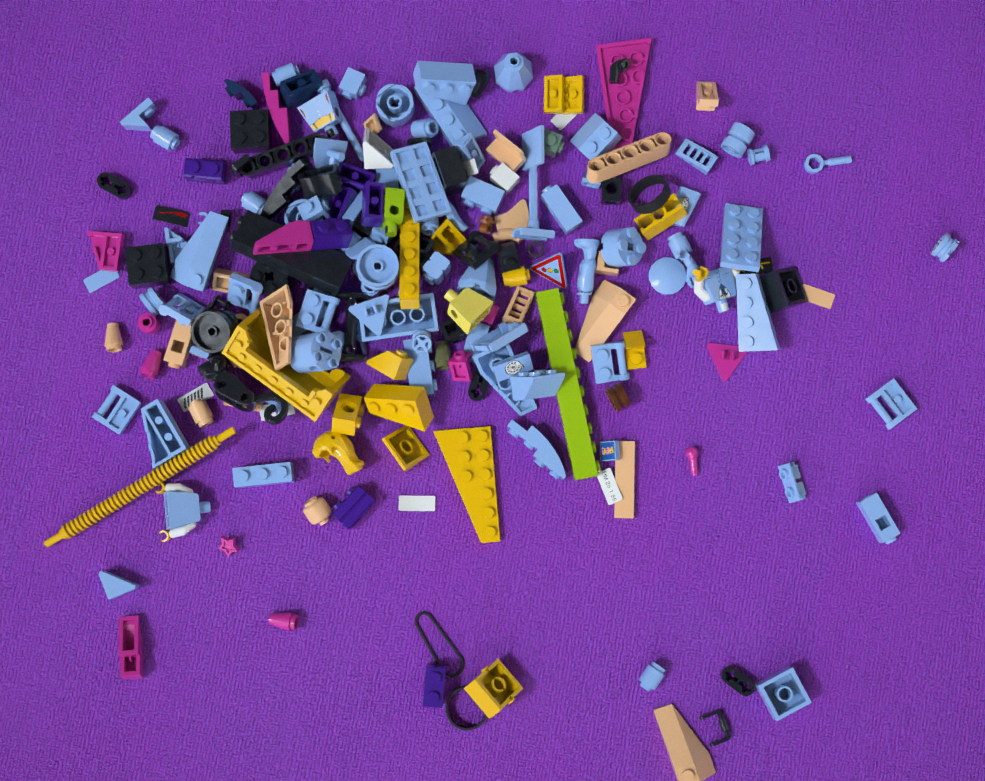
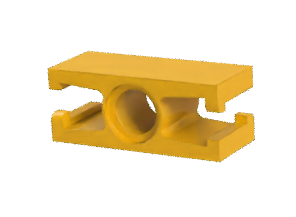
[634,193,688,240]

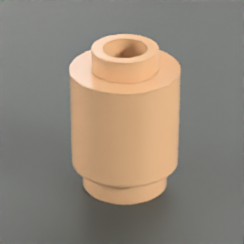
[188,398,214,428]

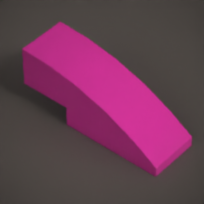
[119,615,143,680]

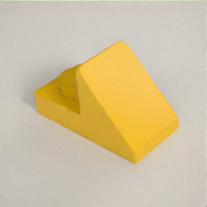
[622,330,647,370]

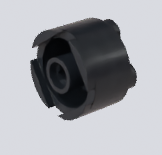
[250,262,291,298]

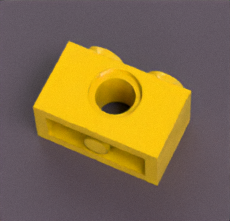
[331,393,365,436]

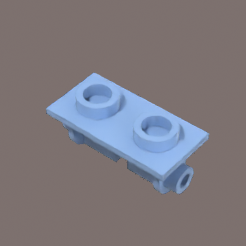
[778,462,806,503]

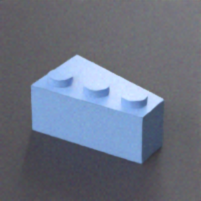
[413,61,476,106]

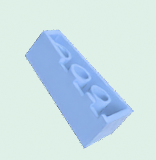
[736,274,781,352]

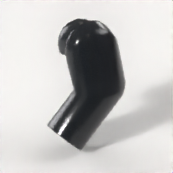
[609,58,630,84]

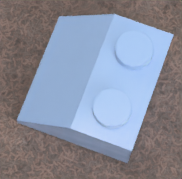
[570,113,622,160]

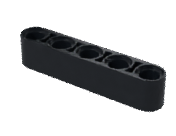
[239,133,328,178]

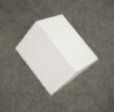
[363,127,394,169]

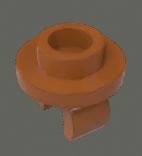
[477,215,497,234]

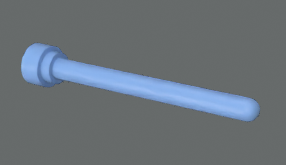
[317,79,364,162]

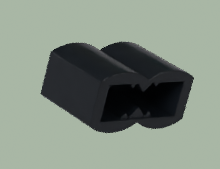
[299,164,343,199]

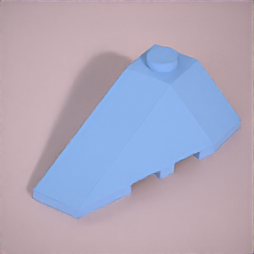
[170,211,229,292]
[472,343,537,416]

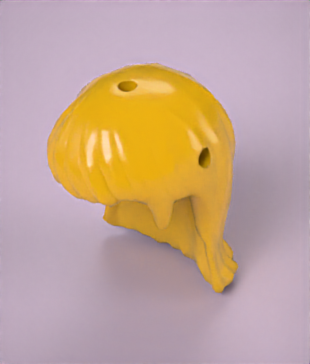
[312,430,364,475]

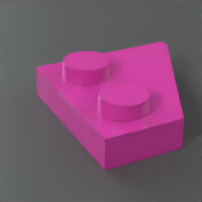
[87,231,125,272]

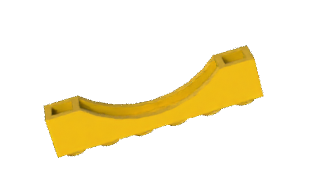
[399,198,420,309]

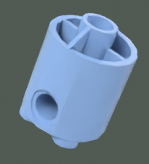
[289,331,342,374]

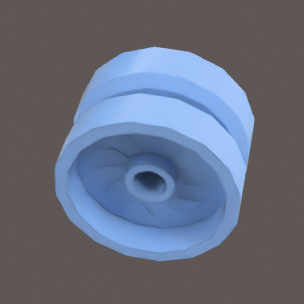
[356,244,399,291]

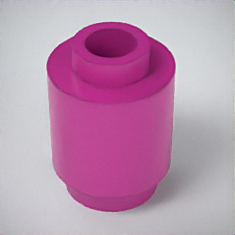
[137,313,161,335]

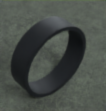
[628,175,671,214]
[446,686,487,730]

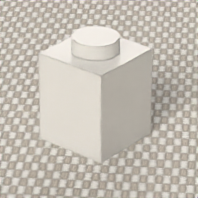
[490,162,520,195]

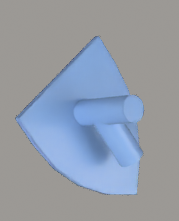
[313,137,348,168]

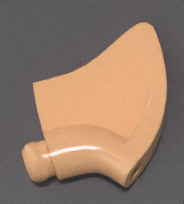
[492,199,529,244]

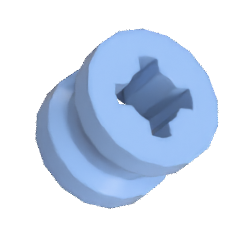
[412,329,431,353]

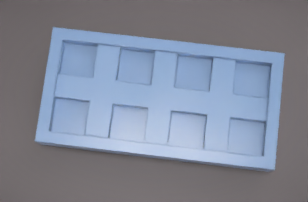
[389,142,452,224]
[720,203,763,272]

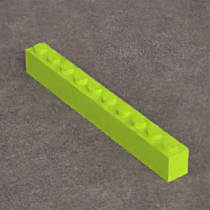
[535,288,601,481]

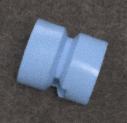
[720,122,755,158]

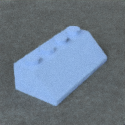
[414,86,487,147]
[359,293,439,342]

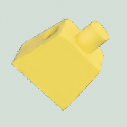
[444,288,493,334]

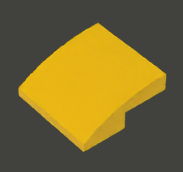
[544,74,584,115]

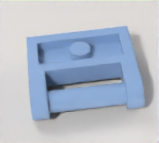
[227,273,263,314]
[295,289,340,332]
[158,293,206,326]
[590,341,630,384]
[865,378,917,430]
[92,385,142,435]

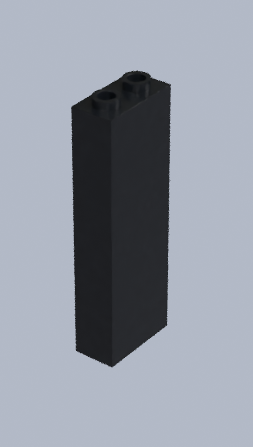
[229,210,353,297]

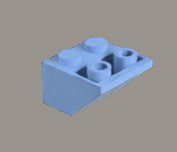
[511,369,565,400]

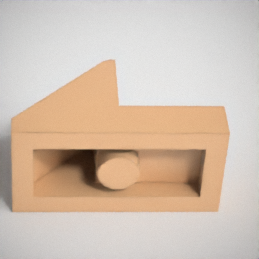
[696,81,719,111]

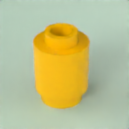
[502,266,531,287]

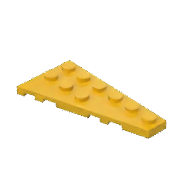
[433,426,500,543]

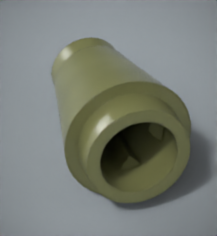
[434,341,451,370]

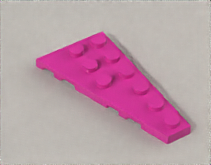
[596,38,652,151]

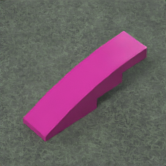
[261,72,291,144]

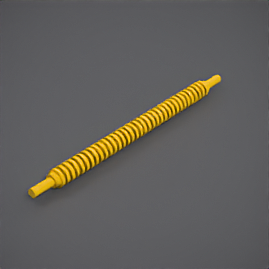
[44,426,236,548]

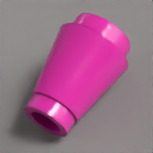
[140,350,162,379]
[269,612,299,632]

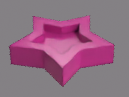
[218,536,240,558]

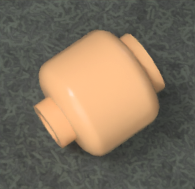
[303,496,332,525]

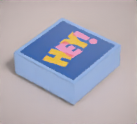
[600,441,620,461]

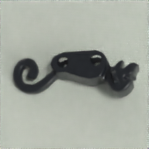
[197,355,289,425]

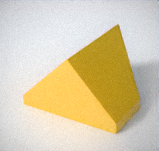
[430,219,467,255]

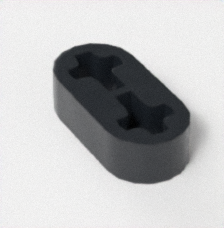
[97,172,132,200]
[468,368,489,402]
[720,666,755,696]

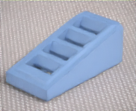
[675,139,718,175]

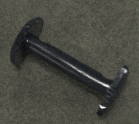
[336,292,369,363]

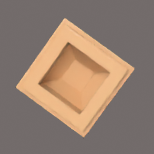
[363,113,382,135]

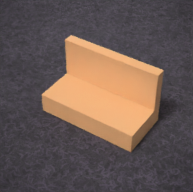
[486,129,527,172]

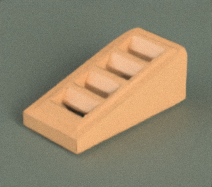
[502,286,535,323]

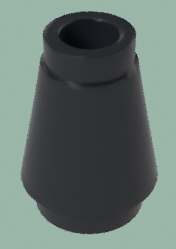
[470,69,490,99]

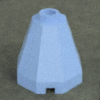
[494,52,533,93]
[457,258,497,302]

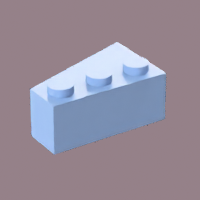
[141,399,190,469]

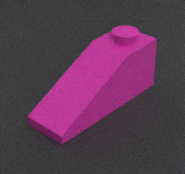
[253,220,314,255]

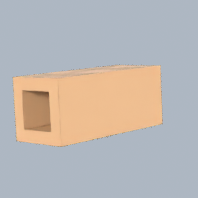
[163,320,193,370]

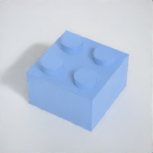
[755,666,812,721]

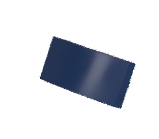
[224,79,260,110]

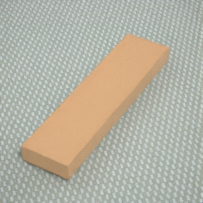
[614,441,635,519]

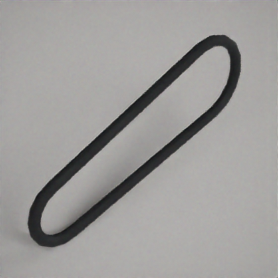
[414,612,464,677]

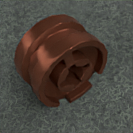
[605,382,631,412]

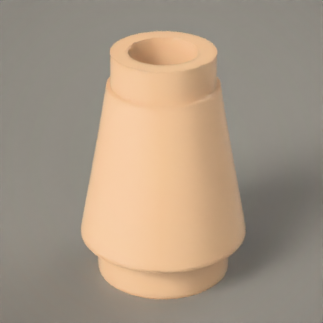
[104,323,124,352]

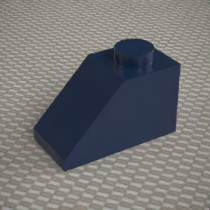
[280,69,323,109]

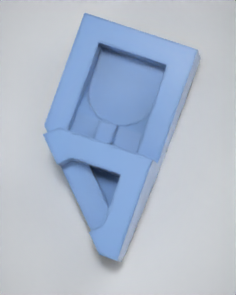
[164,227,187,265]

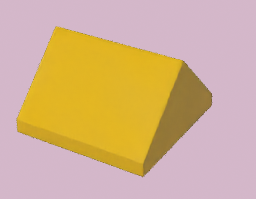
[382,425,429,472]

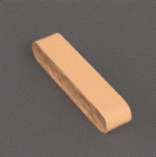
[586,132,671,184]

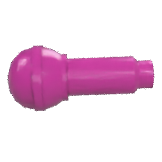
[685,446,699,476]

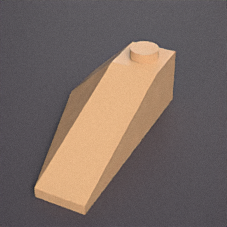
[575,280,636,363]
[259,285,293,371]
[653,704,716,781]

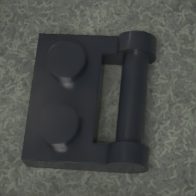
[452,230,499,270]

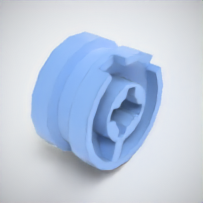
[930,233,959,263]
[139,287,165,317]

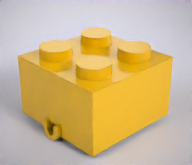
[464,659,524,719]

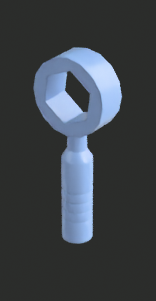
[804,154,852,174]

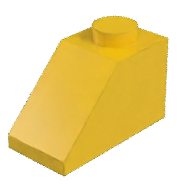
[366,349,413,380]

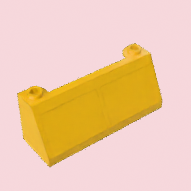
[222,308,351,422]

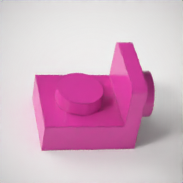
[448,350,473,382]

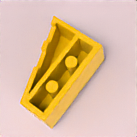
[364,384,434,432]

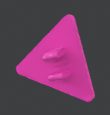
[707,343,748,382]

